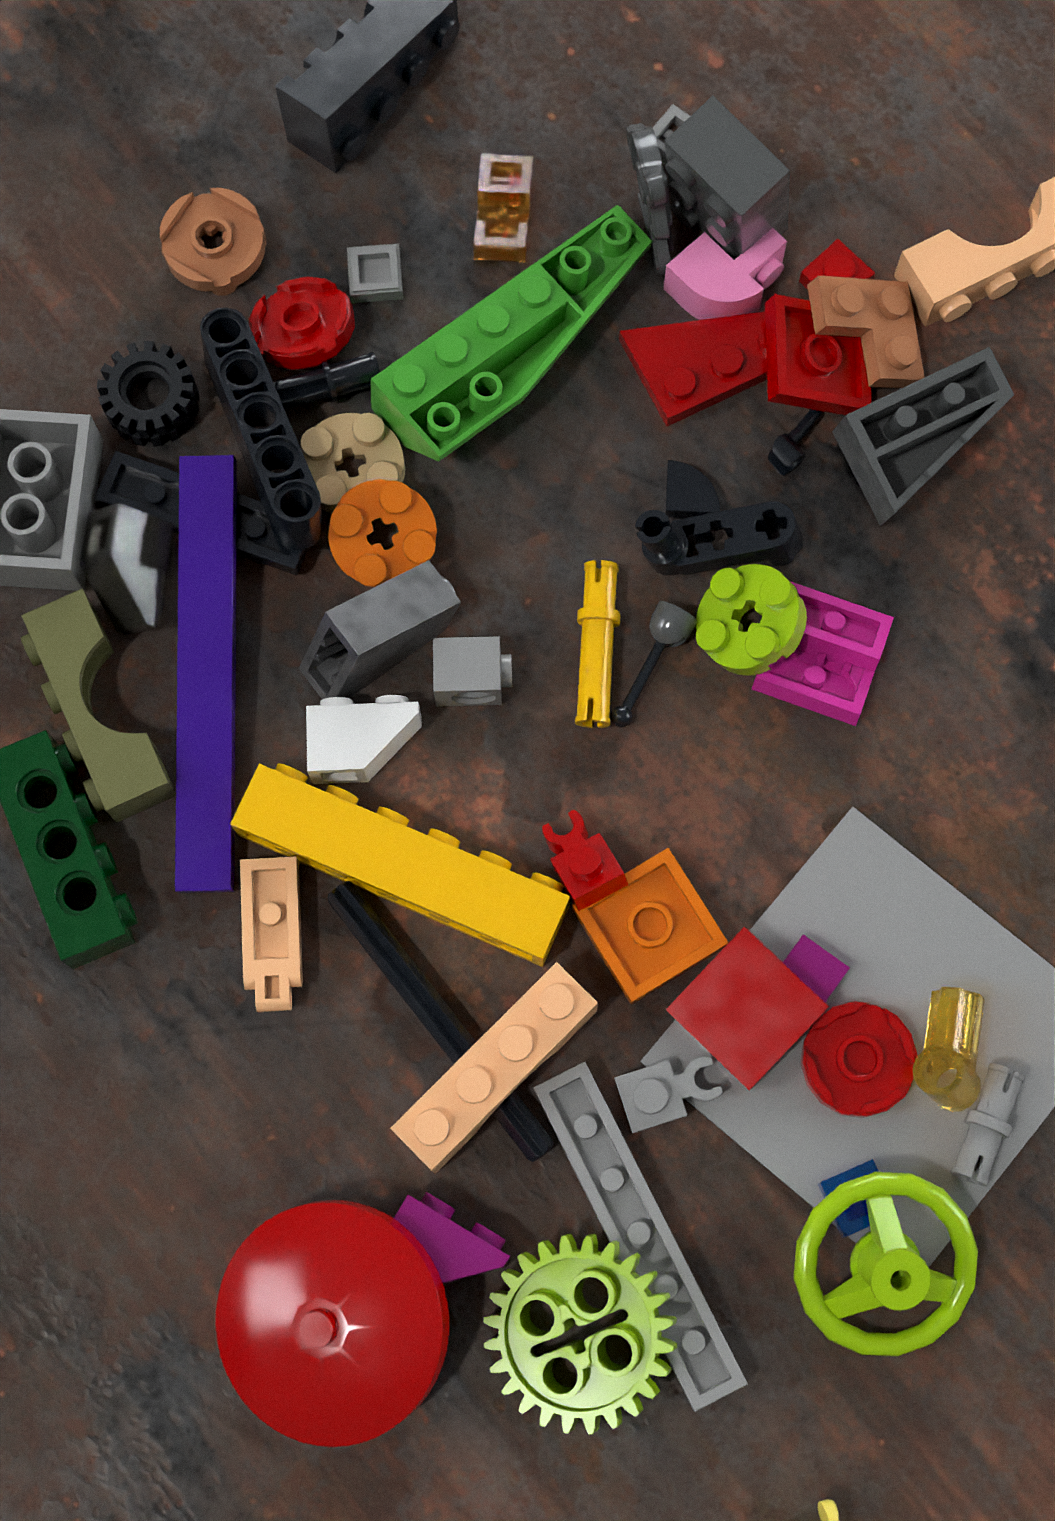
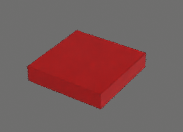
[765,294,872,415]
[666,927,830,1090]

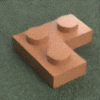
[807,276,925,388]

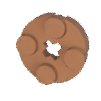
[160,188,266,296]

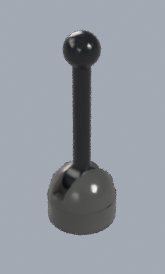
[611,601,698,728]

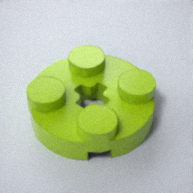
[696,564,807,675]

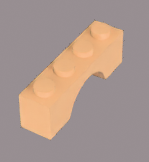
[894,177,1055,327]
[390,962,598,1174]

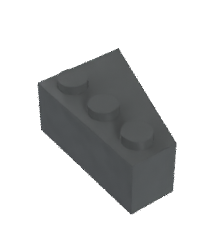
[832,347,1014,526]

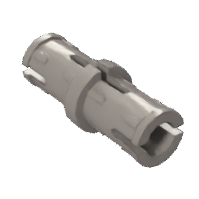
[951,1063,1025,1186]

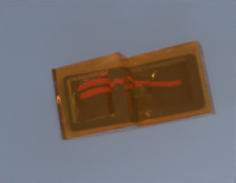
[473,154,533,262]

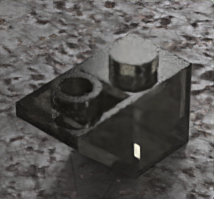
[80,503,173,635]

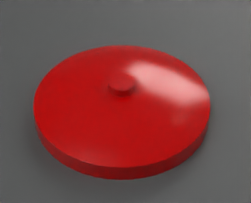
[216,1200,449,1447]

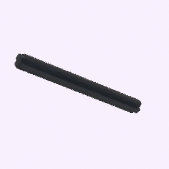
[327,881,554,1162]

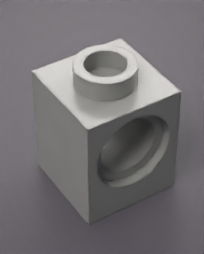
[433,636,512,706]

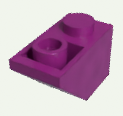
[394,1192,511,1284]

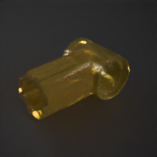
[913,987,985,1112]

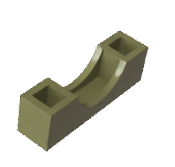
[20,588,176,823]

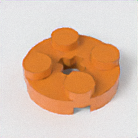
[328,479,437,587]

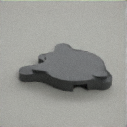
[626,123,673,276]

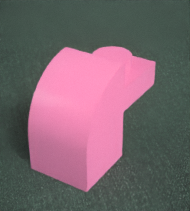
[664,228,787,320]

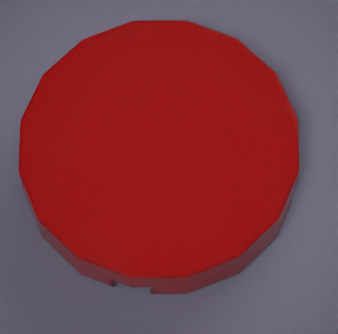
[249,277,355,370]
[801,1001,918,1118]

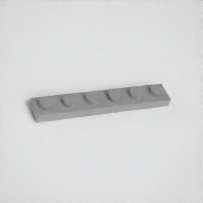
[533,1062,748,1412]

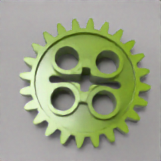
[483,1234,677,1434]

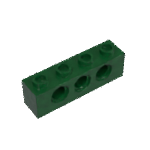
[0,730,138,969]

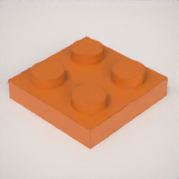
[572,848,729,1005]

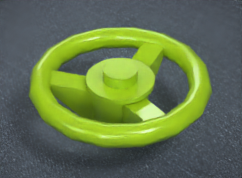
[794,1172,978,1357]

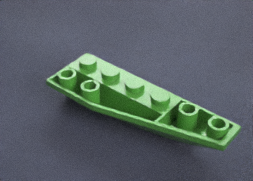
[371,205,652,461]

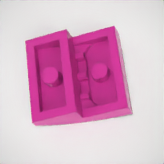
[752,581,894,726]

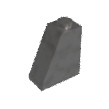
[299,560,461,699]

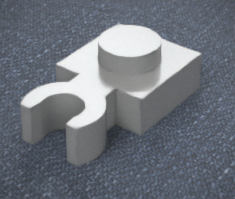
[614,1056,723,1133]

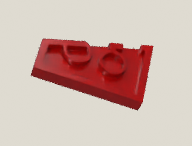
[619,311,767,427]

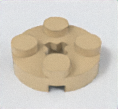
[301,413,405,513]

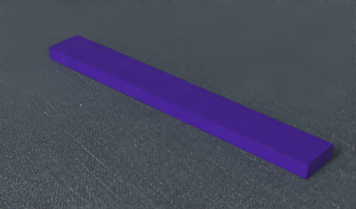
[175,455,237,893]

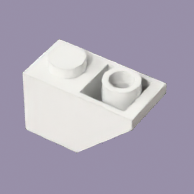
[306,695,422,784]

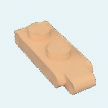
[240,856,303,1012]

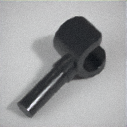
[768,409,822,476]

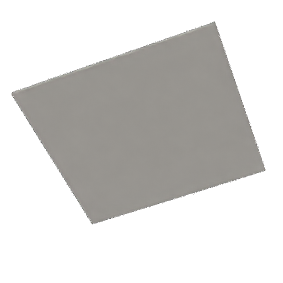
[640,807,1055,1268]

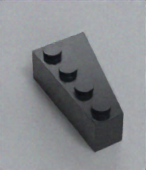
[275,0,460,174]

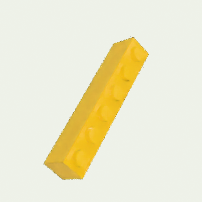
[230,763,570,967]

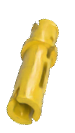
[575,560,620,728]

